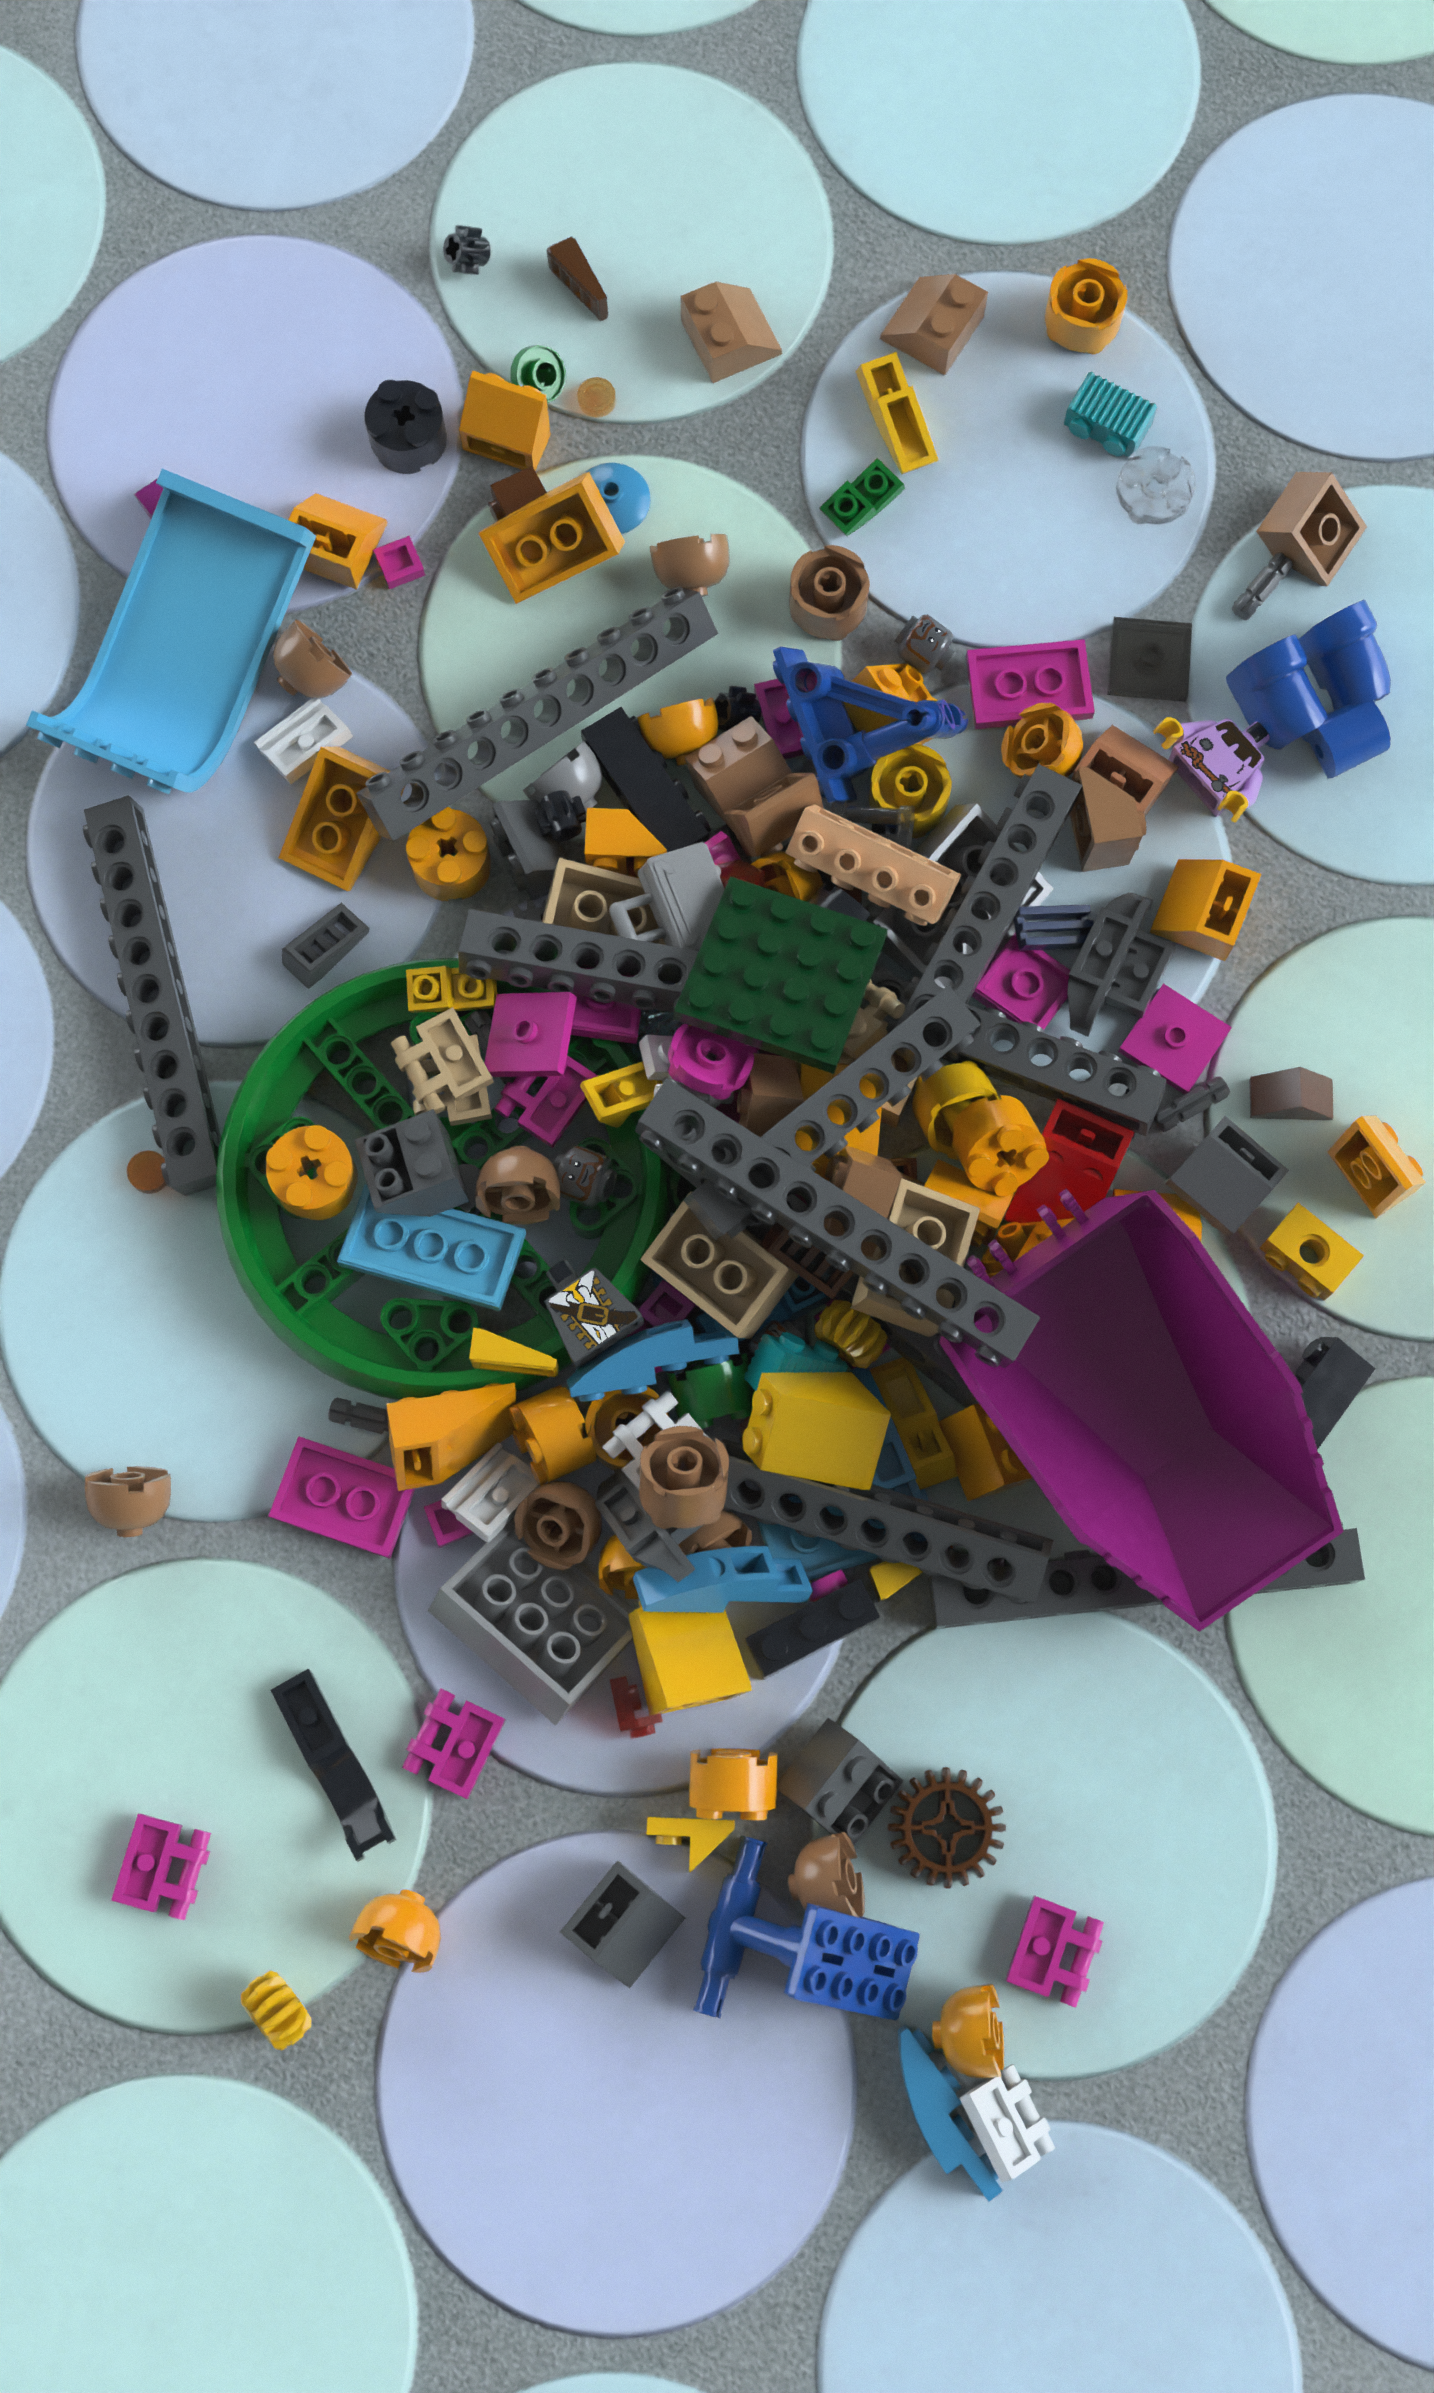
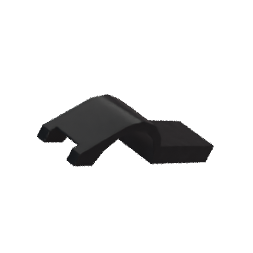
[270,1668,397,1862]

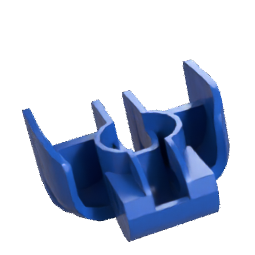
[1226,600,1391,779]

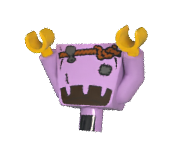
[1153,717,1270,823]

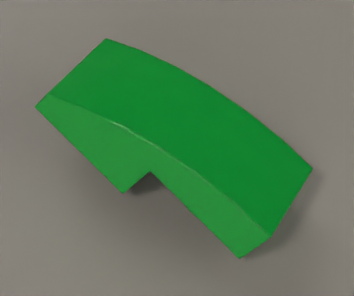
[819,458,905,536]

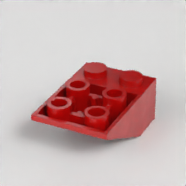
[1003,1098,1135,1224]

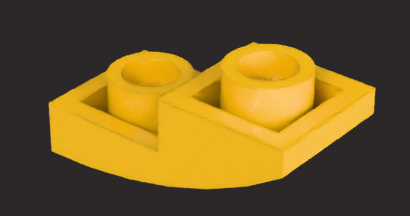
[406,966,497,1012]

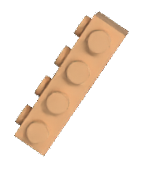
[785,804,962,926]

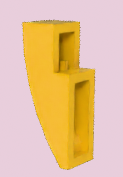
[855,352,939,474]
[869,1357,958,1490]

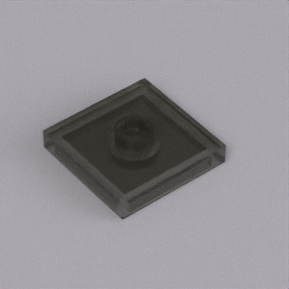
[1107,617,1192,702]

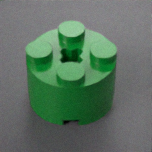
[666,1350,755,1429]

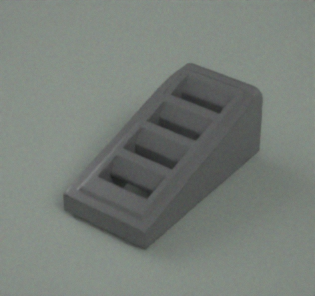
[282,902,369,989]

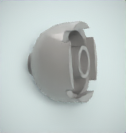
[523,741,603,812]

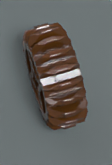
[887,1767,1006,1888]

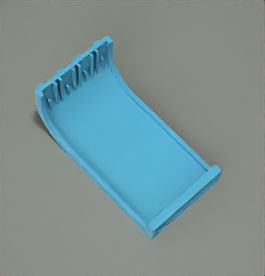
[26,468,316,794]

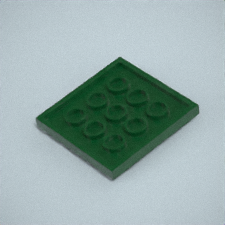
[673,876,888,1074]

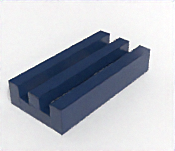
[1013,905,1094,951]

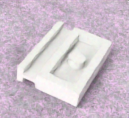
[254,698,353,785]
[441,1442,541,1544]

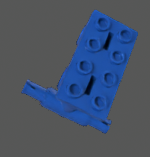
[773,647,968,803]
[693,1835,920,2021]

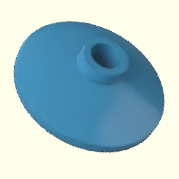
[585,463,650,534]

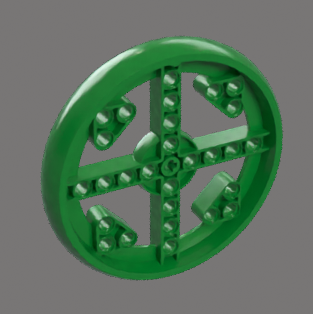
[216,958,671,1400]

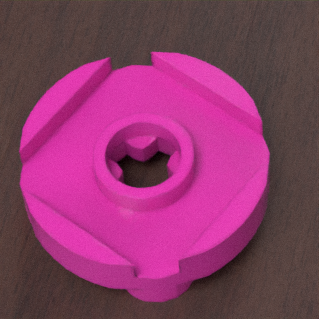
[668,1024,754,1100]

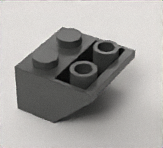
[489,800,569,901]
[355,1109,469,1217]
[1165,1116,1289,1238]
[777,1718,904,1846]
[560,1861,686,1988]

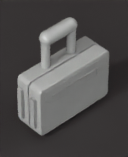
[609,842,725,951]

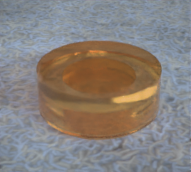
[577,377,616,417]
[127,1150,167,1194]

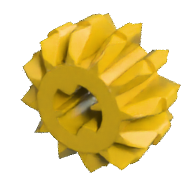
[814,1300,888,1369]
[241,1970,312,2051]

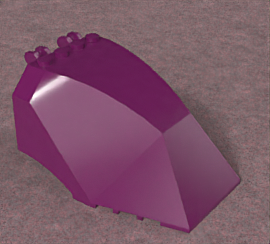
[939,1189,1344,1632]

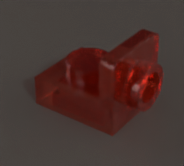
[610,1676,663,1739]

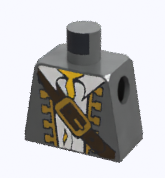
[545,1260,644,1370]

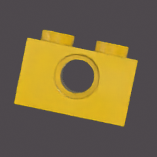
[1260,1203,1364,1301]

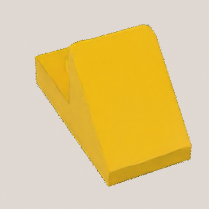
[580,1061,663,1128]
[646,1817,735,1873]

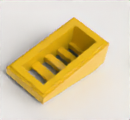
[469,1327,559,1377]
[867,1546,953,1602]

